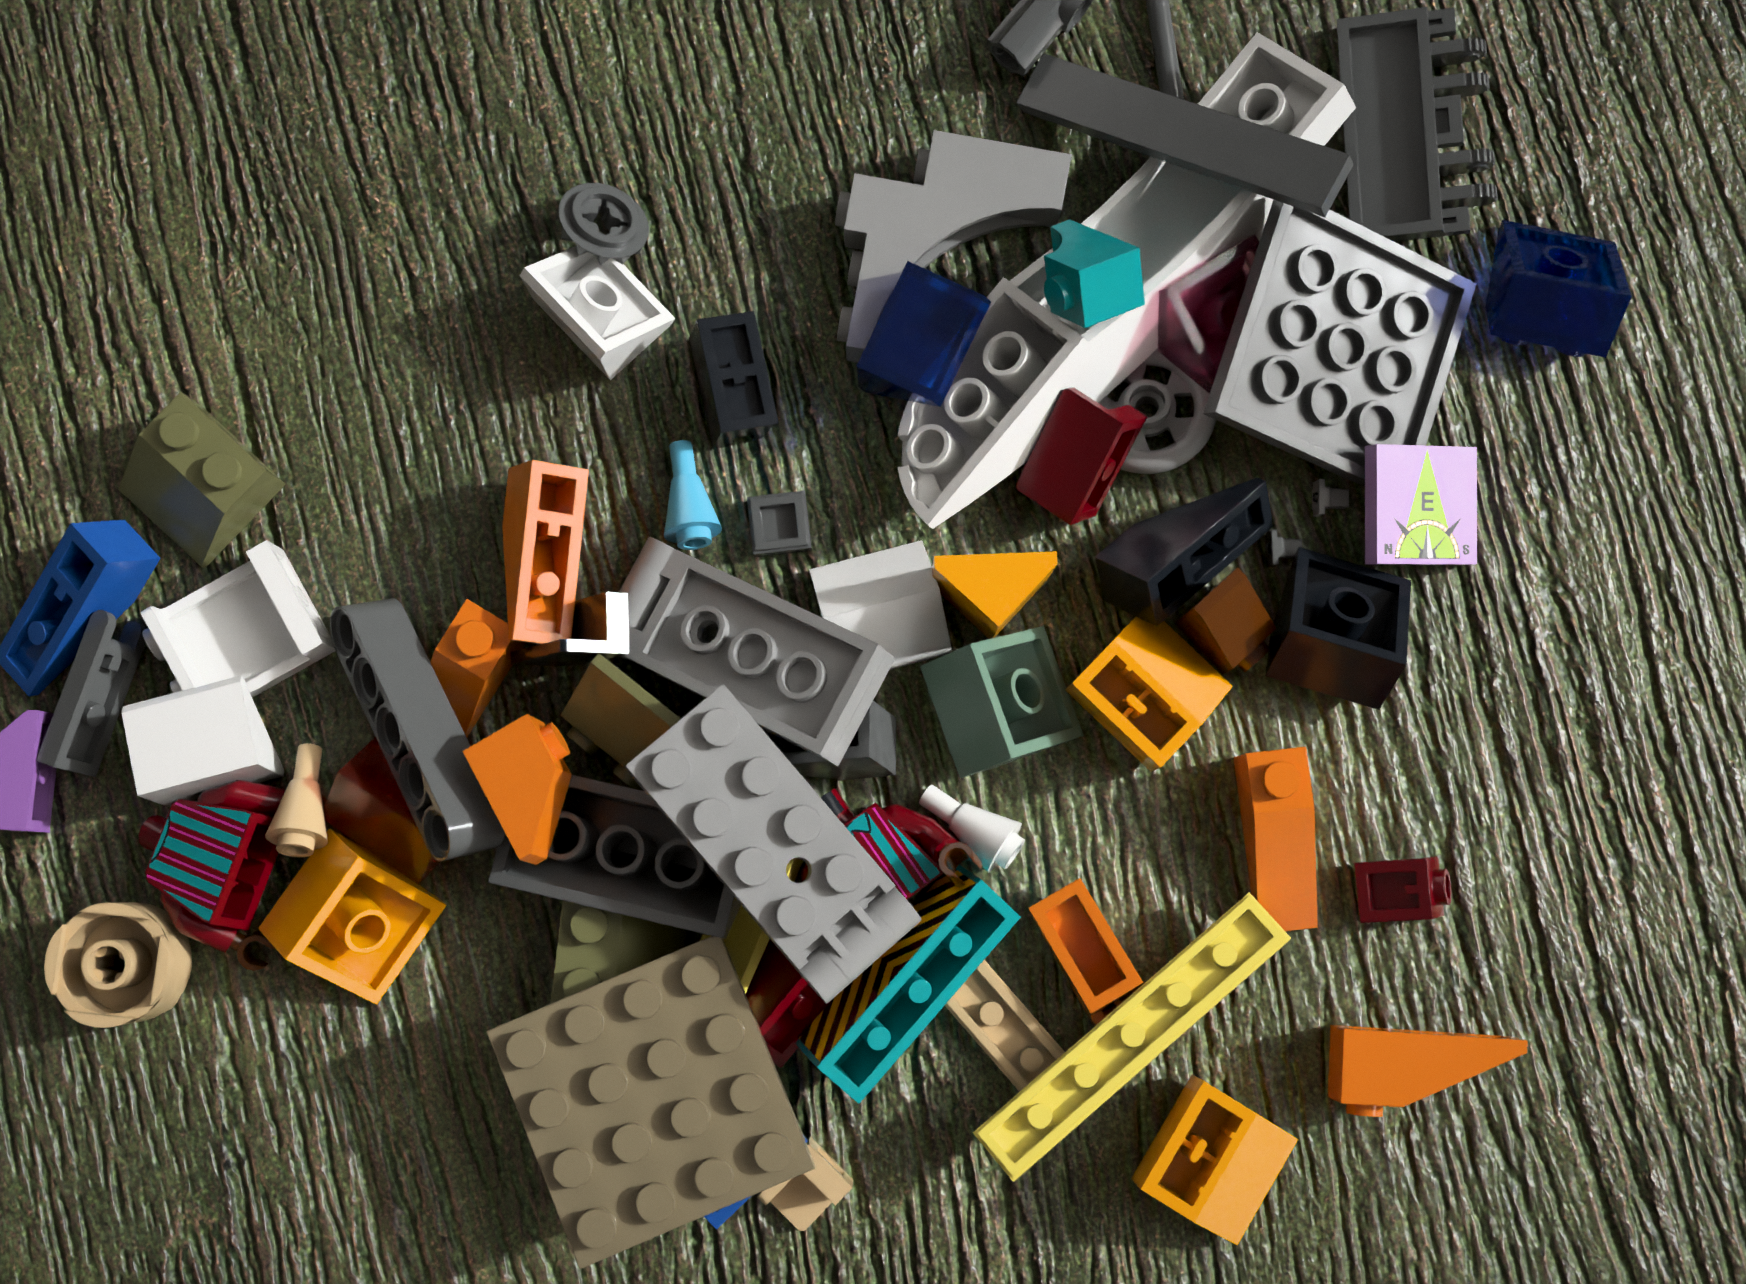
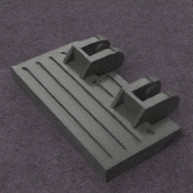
[1337,7,1498,242]

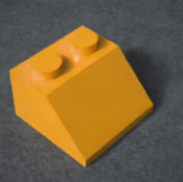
[258,828,447,1004]

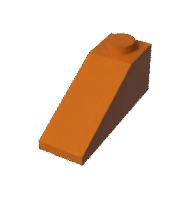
[502,460,589,644]
[1233,747,1318,931]
[1328,1025,1528,1117]

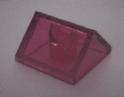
[1158,234,1259,394]

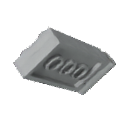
[618,537,895,767]
[625,684,921,1004]

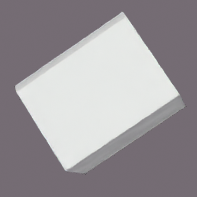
[520,246,675,380]
[809,540,952,670]
[121,675,284,807]

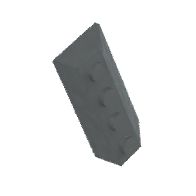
[488,775,741,939]

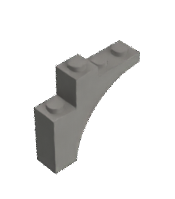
[835,130,1072,365]

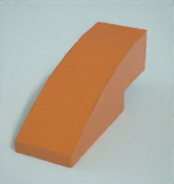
[1028,878,1173,1044]

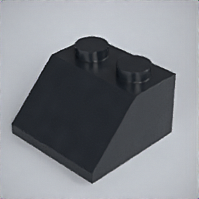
[1265,547,1411,710]

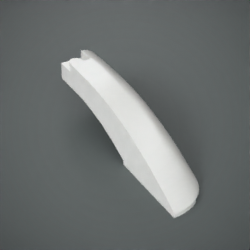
[898,32,1356,529]

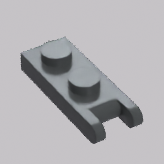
[36,610,147,777]

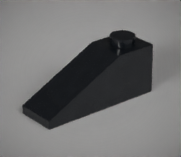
[1095,478,1273,626]

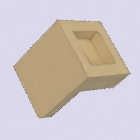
[757,1136,853,1231]

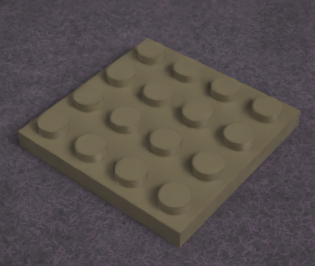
[486,936,815,1269]

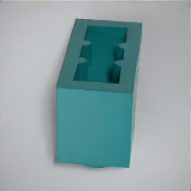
[1044,219,1145,328]

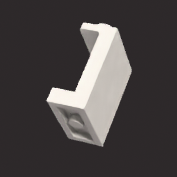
[141,540,336,698]

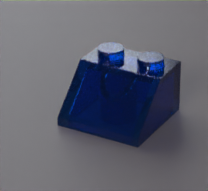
[1485,220,1632,358]

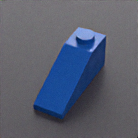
[0,520,161,696]

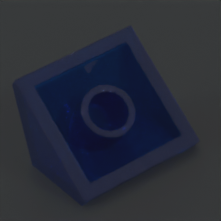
[856,261,991,407]

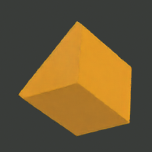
[932,551,1058,639]

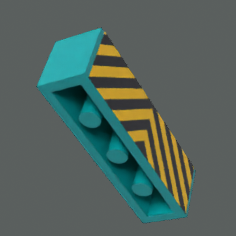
[795,865,1021,1104]

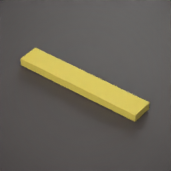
[973,892,1291,1182]

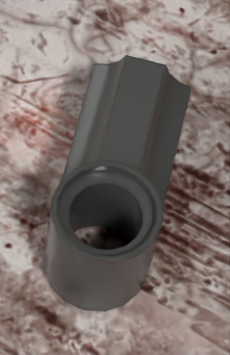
[986,0,1093,77]

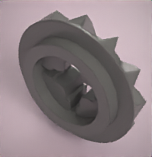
[555,183,649,265]

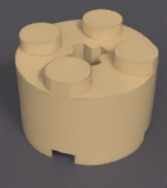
[44,902,192,1028]

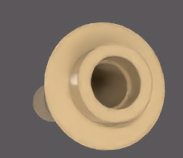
[265,743,328,857]

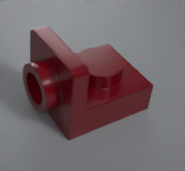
[1354,856,1452,923]

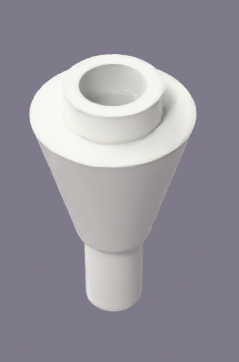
[919,784,1025,873]

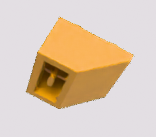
[1065,616,1233,772]
[1131,1074,1298,1245]

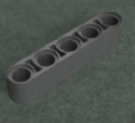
[330,598,505,861]

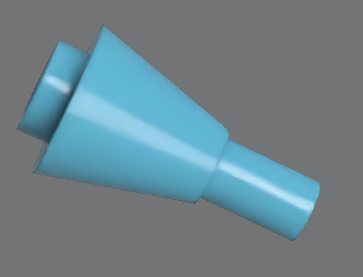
[664,440,722,550]

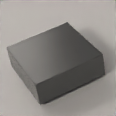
[747,491,812,558]

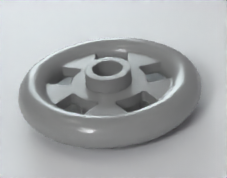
[1099,344,1216,474]

